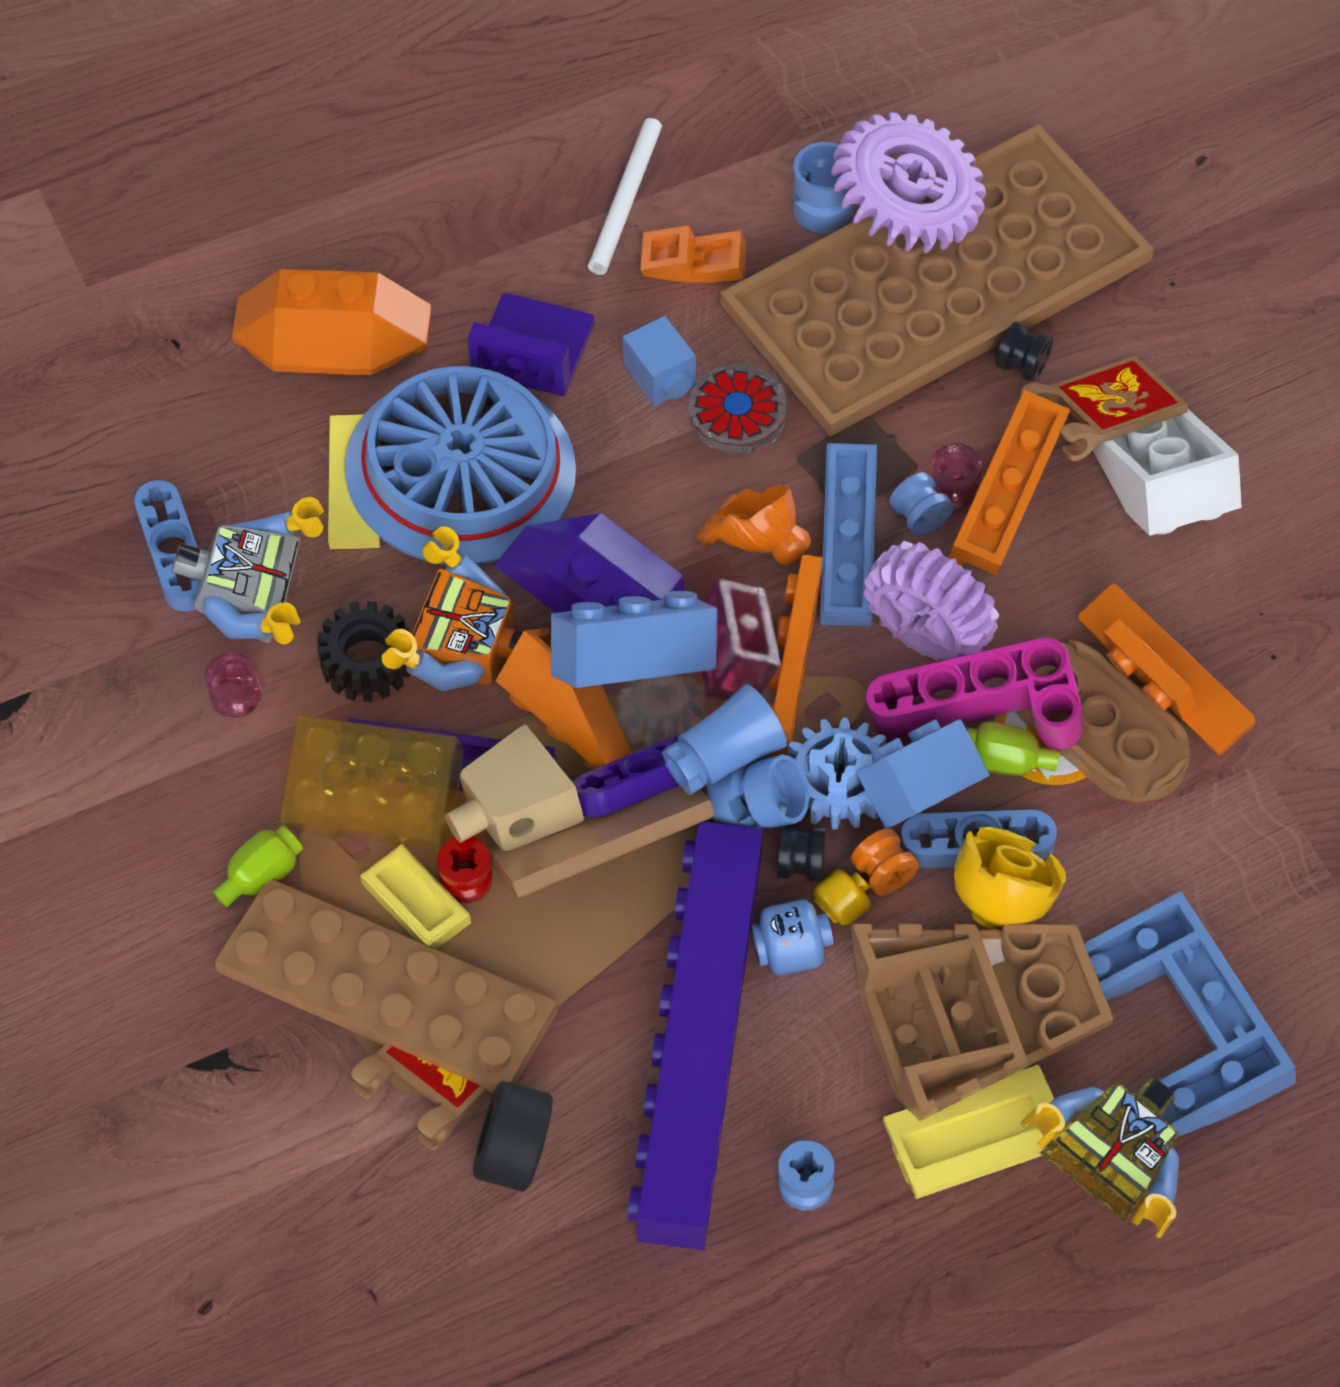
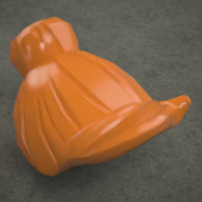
[695,484,811,566]

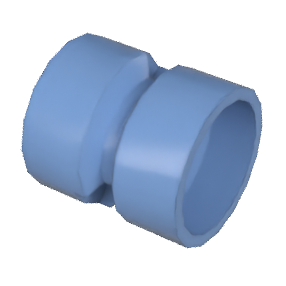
[793,142,855,234]
[707,754,809,829]

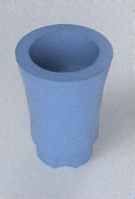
[662,684,787,795]

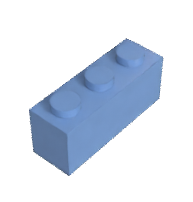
[551,591,717,688]

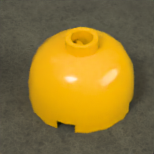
[954,827,1066,929]

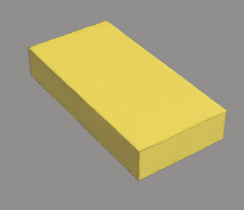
[360,844,471,950]

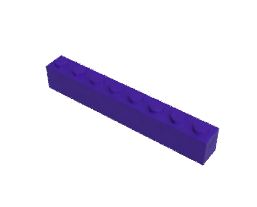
[627,821,763,1250]

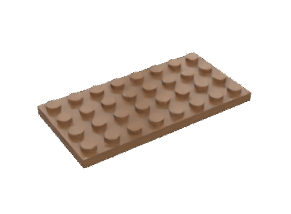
[720,124,1153,437]

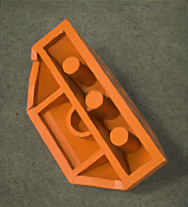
[232,269,432,376]

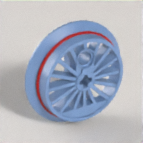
[345,366,576,565]

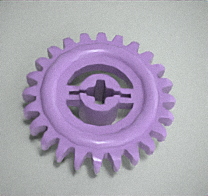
[831,112,986,253]

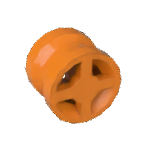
[851,828,919,896]

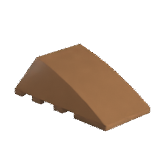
[851,924,1114,1121]

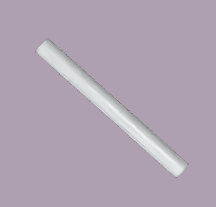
[588,118,662,275]

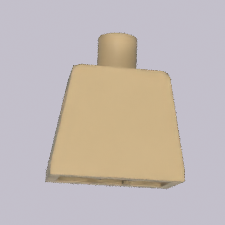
[445,724,584,851]

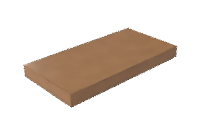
[479,785,715,898]

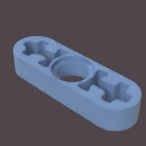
[134,480,200,612]
[900,810,1057,868]

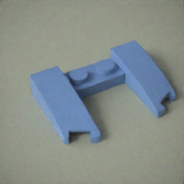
[1084,891,1296,1138]

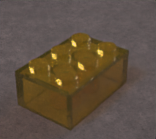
[280,715,464,851]

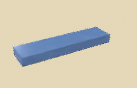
[820,443,877,627]

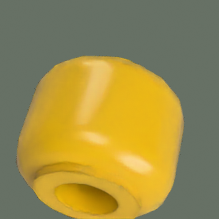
[813,869,871,925]

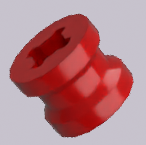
[437,837,493,903]

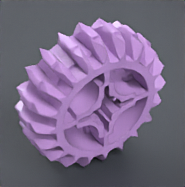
[863,541,1000,662]

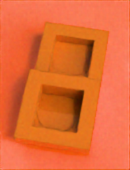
[640,225,747,283]

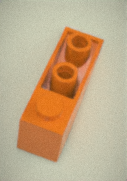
[495,627,632,770]

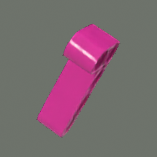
[866,638,1083,749]

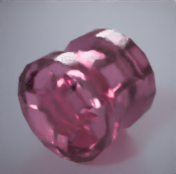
[931,443,982,507]
[205,652,262,718]

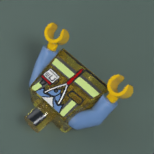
[1020,1078,1179,1238]

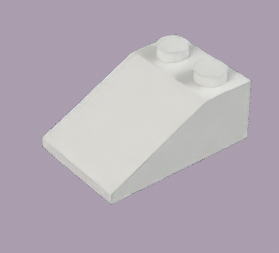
[1093,409,1242,536]

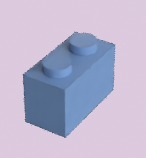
[856,719,990,828]

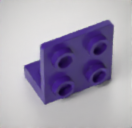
[467,293,595,397]

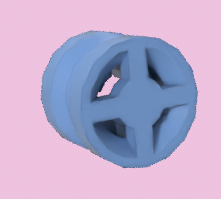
[889,472,954,537]
[778,1141,834,1210]

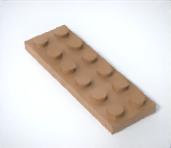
[215,879,557,1093]

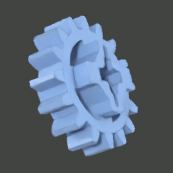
[788,718,886,829]

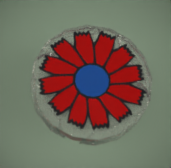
[688,364,788,454]

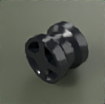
[996,321,1054,382]
[778,825,826,882]

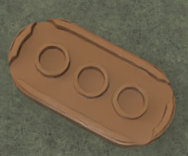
[1015,639,1190,803]

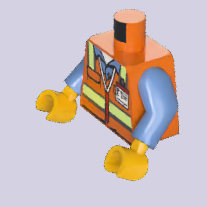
[382,526,523,692]

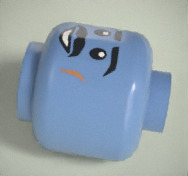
[751,899,834,976]

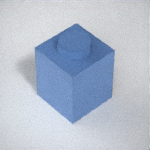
[622,316,696,407]

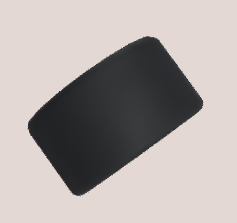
[473,1081,553,1192]

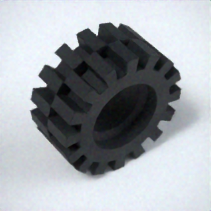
[317,601,410,702]

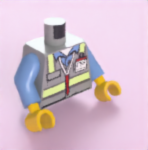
[171,497,324,644]

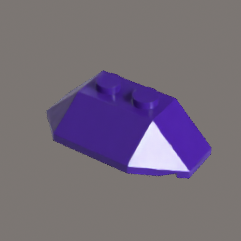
[495,513,685,690]

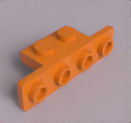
[1078,584,1256,755]

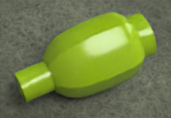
[966,722,1060,776]
[212,825,303,908]

